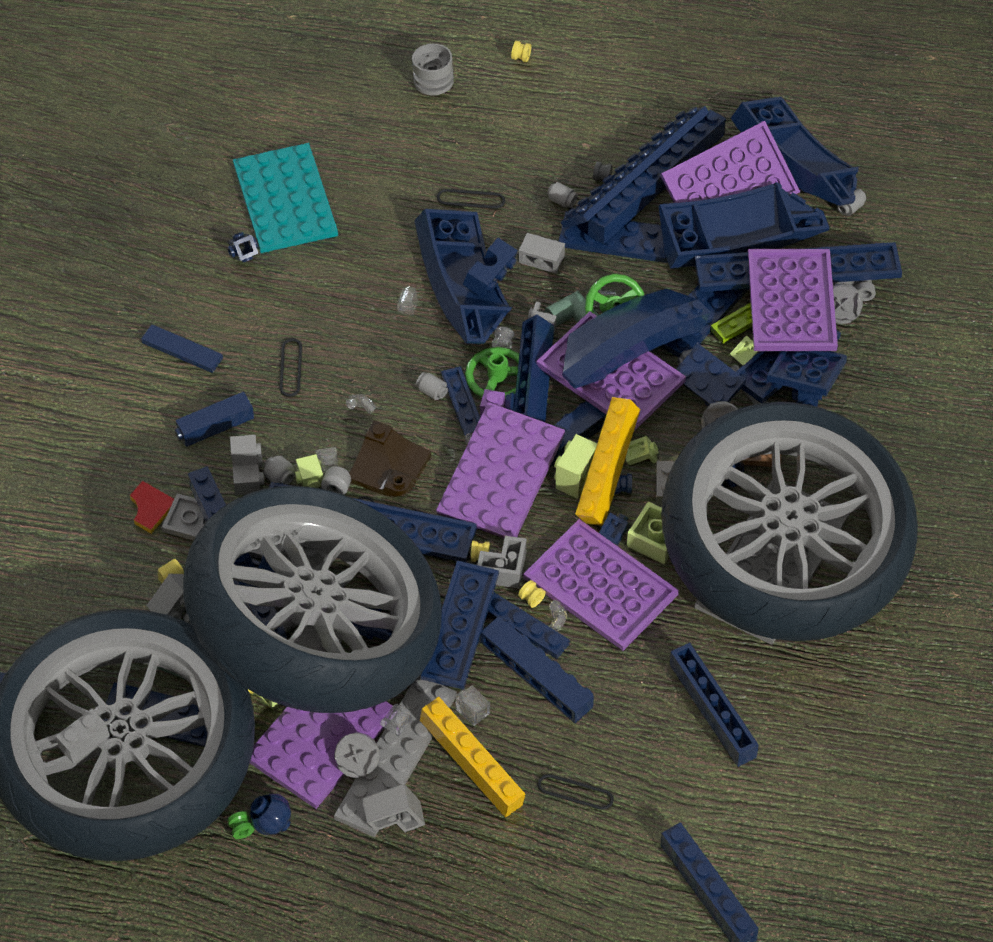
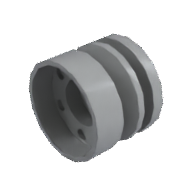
[412,44,454,95]

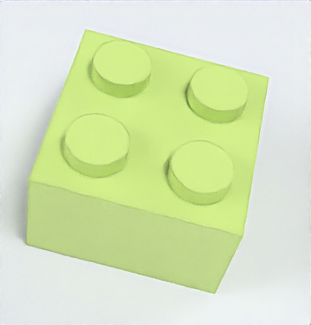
[554,434,597,499]
[627,501,670,565]

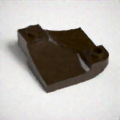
[349,420,431,497]

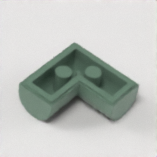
[545,291,599,326]

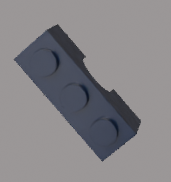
[463,238,518,298]

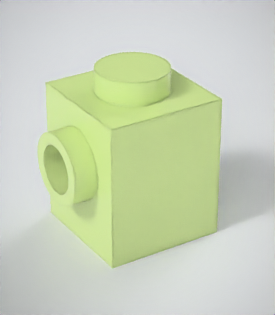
[295,454,323,488]

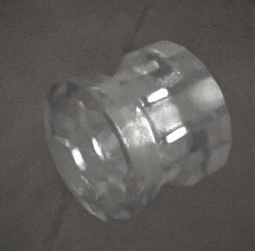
[492,327,515,349]

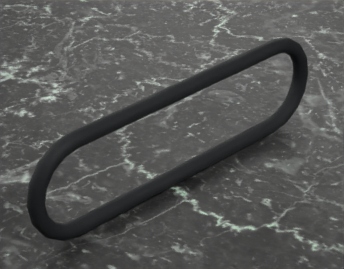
[437,189,505,209]
[280,338,302,397]
[537,774,614,810]

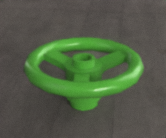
[585,273,644,314]
[465,347,519,400]

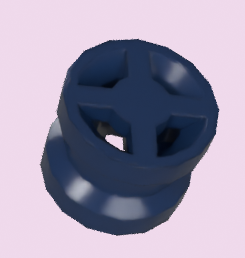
[615,473,632,494]

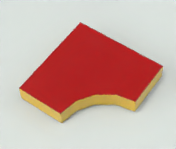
[130,481,174,534]

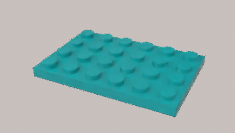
[233,143,338,253]

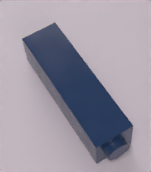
[174,391,254,447]

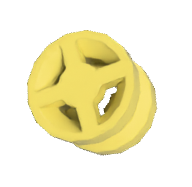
[511,40,531,62]
[471,541,490,562]
[518,580,546,608]

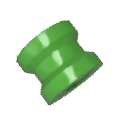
[227,811,255,839]

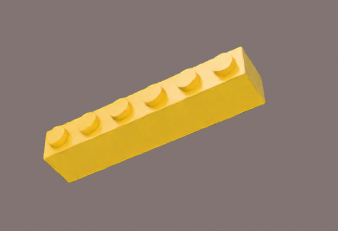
[575,397,640,526]
[420,697,525,818]

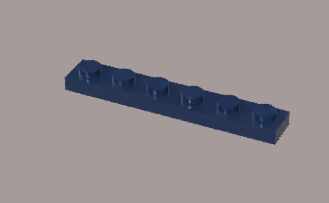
[487,592,570,659]

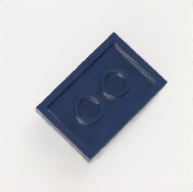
[676,344,746,405]

